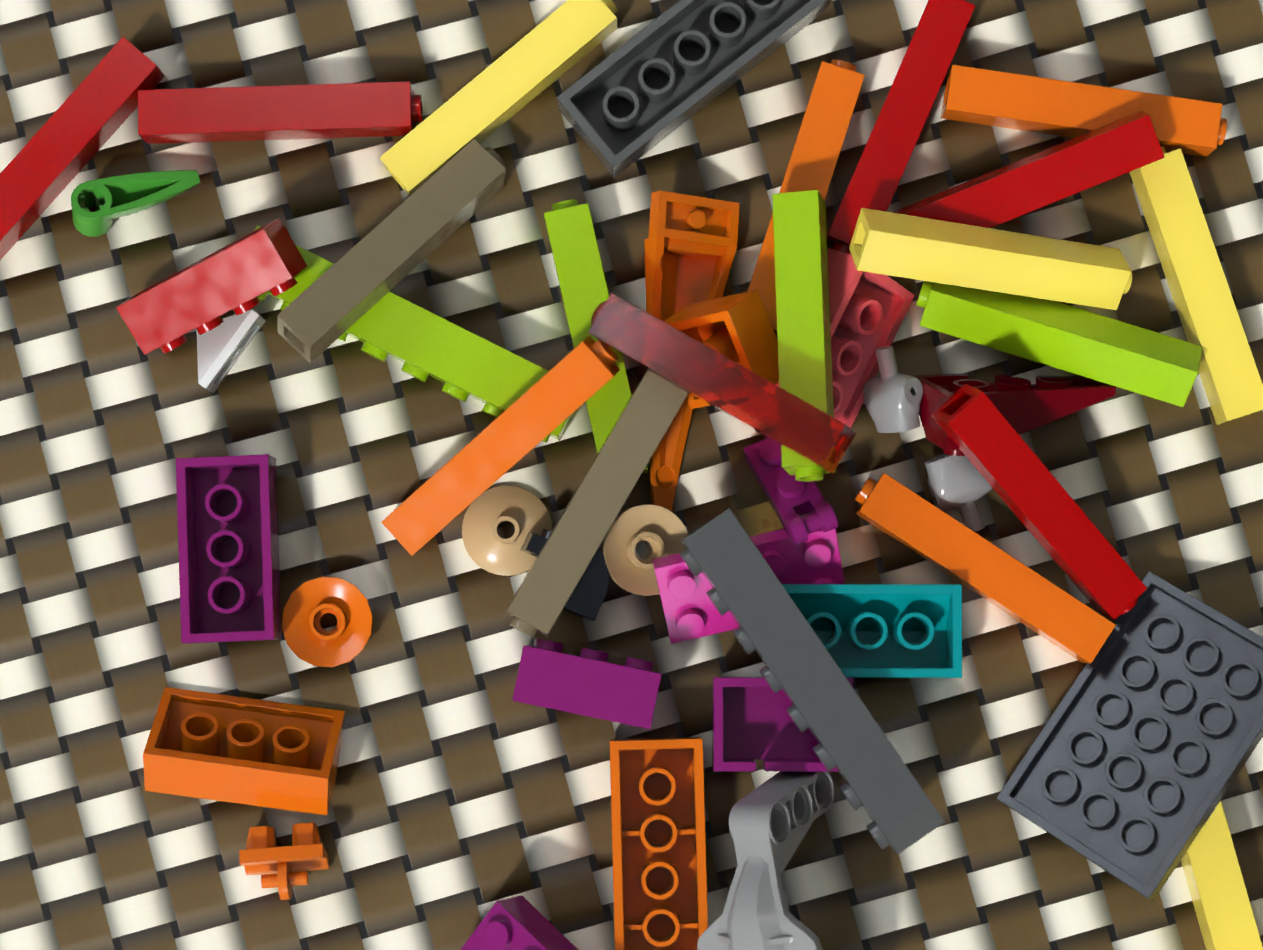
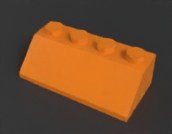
[143,687,345,815]

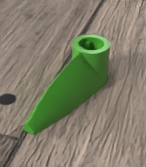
[71,170,201,237]

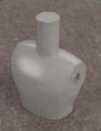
[863,346,923,433]
[924,453,992,532]

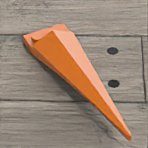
[644,190,740,512]

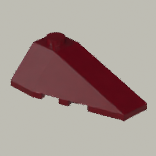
[914,373,1116,456]

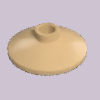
[462,485,552,576]
[603,504,689,596]

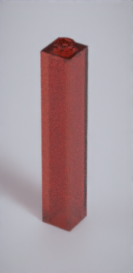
[588,292,856,474]

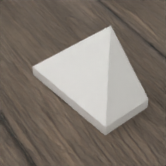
[196,310,266,393]

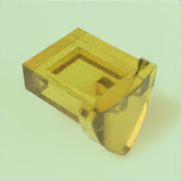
[726,481,784,537]

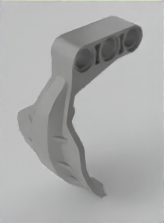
[697,771,835,950]

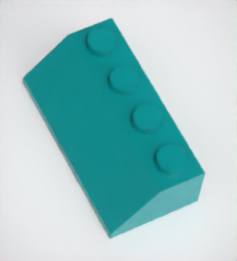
[782,584,962,678]

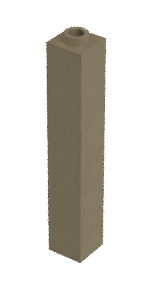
[277,139,506,363]
[505,369,688,638]

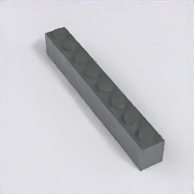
[680,508,945,854]

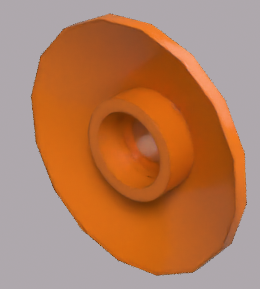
[282,576,373,667]

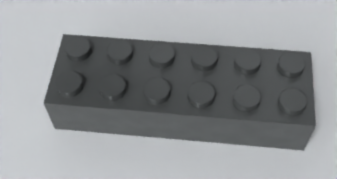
[557,0,827,178]

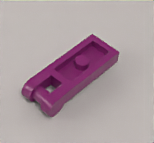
[743,433,838,545]

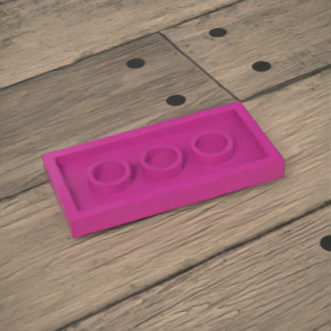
[652,529,845,644]

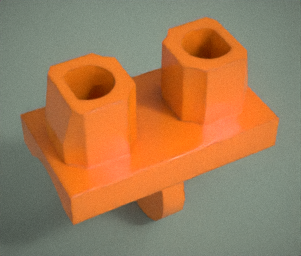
[239,822,329,900]

